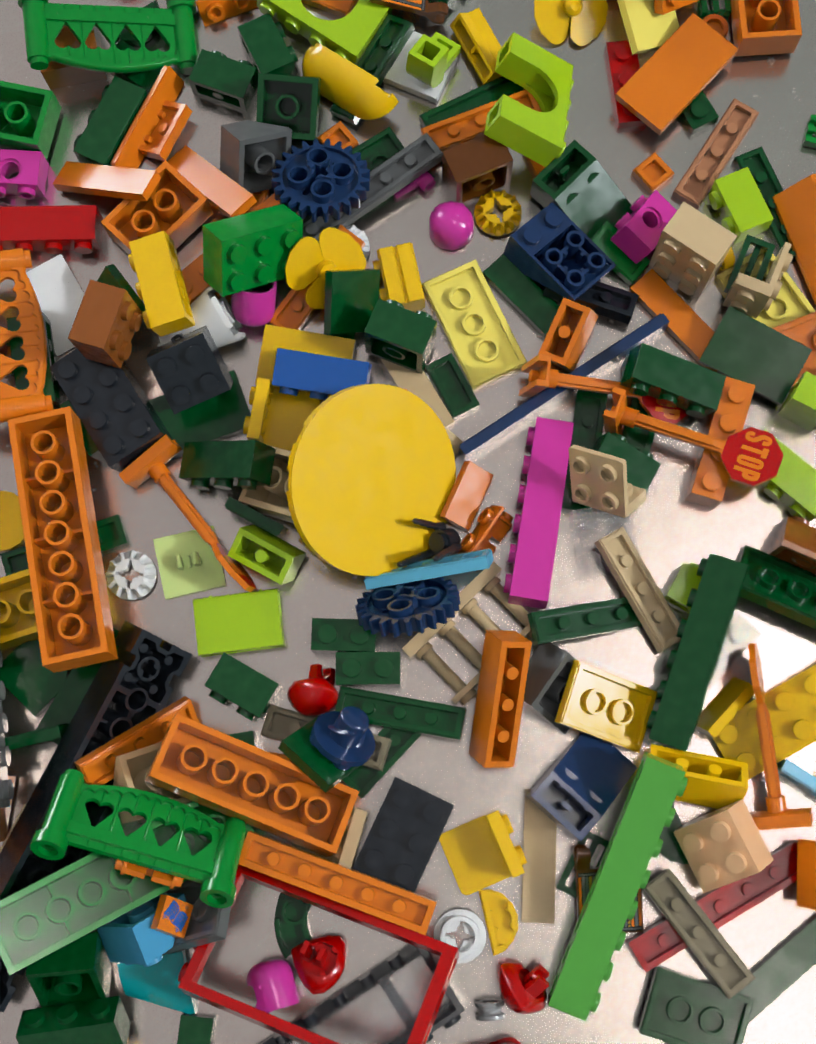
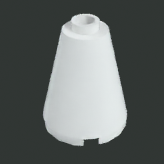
[157,286,246,348]

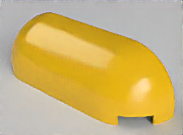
[302,43,399,120]

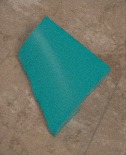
[117,950,197,1015]

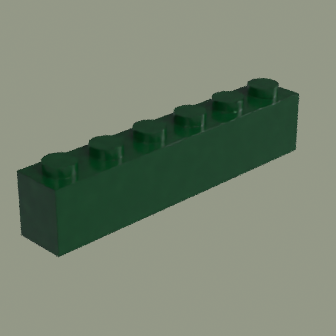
[646,553,750,752]

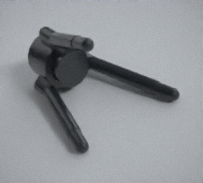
[397,518,462,568]

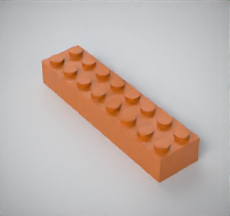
[8,406,118,673]

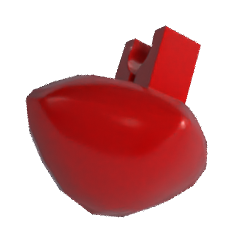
[287,664,339,717]
[291,935,347,995]
[498,962,549,1014]

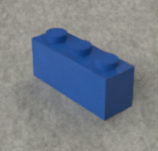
[272,348,372,400]

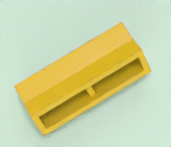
[450,8,501,85]

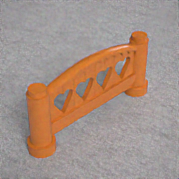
[0,248,54,423]

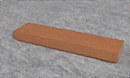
[672,98,760,210]

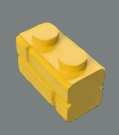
[372,242,425,311]

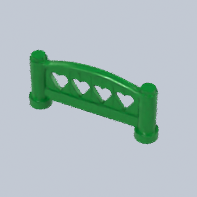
[18,0,198,75]
[30,769,247,908]

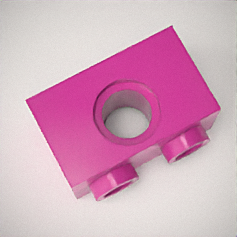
[0,149,49,200]
[610,190,677,264]

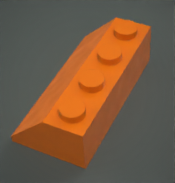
[772,173,816,305]

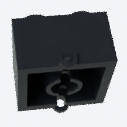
[145,326,233,414]

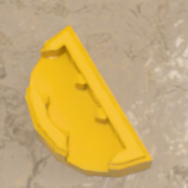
[478,889,518,956]

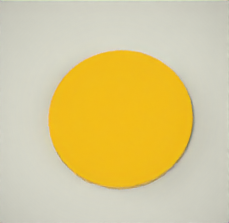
[286,384,456,576]

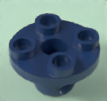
[309,706,375,771]

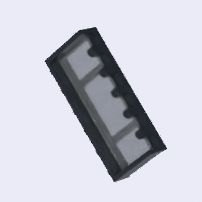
[260,944,465,1044]

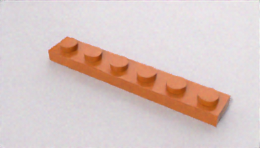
[239,831,437,935]

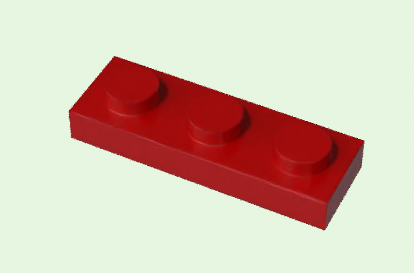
[605,40,646,128]

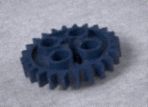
[271,139,370,223]
[355,577,461,638]

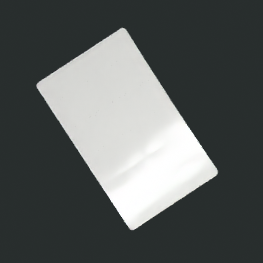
[26,254,84,356]

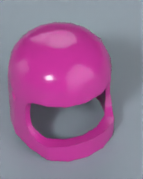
[231,281,277,327]
[246,959,300,1013]

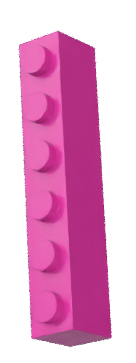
[503,417,574,609]

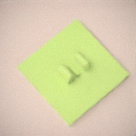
[153,526,227,600]

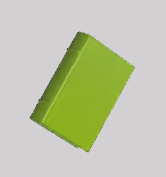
[193,588,286,658]

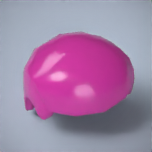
[429,201,474,251]

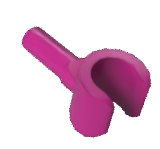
[394,171,436,199]

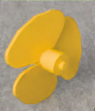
[534,0,608,46]
[285,227,366,309]

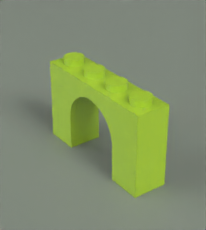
[257,0,393,65]
[484,32,574,167]

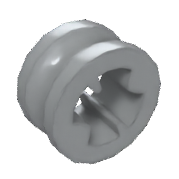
[474,999,505,1021]

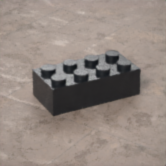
[49,348,173,472]
[352,777,454,892]

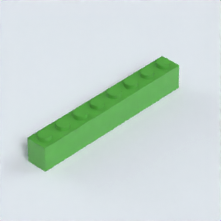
[548,752,688,1021]

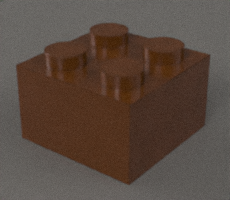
[442,131,513,205]

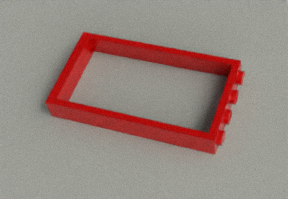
[178,864,459,1044]

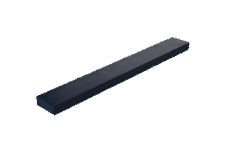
[459,313,669,461]

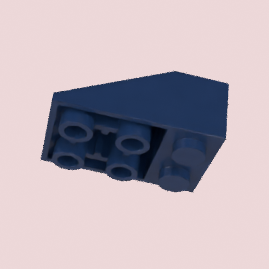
[503,202,616,301]
[526,732,637,842]

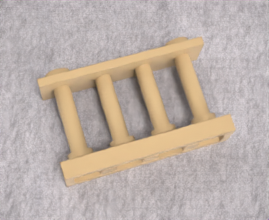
[402,561,533,706]

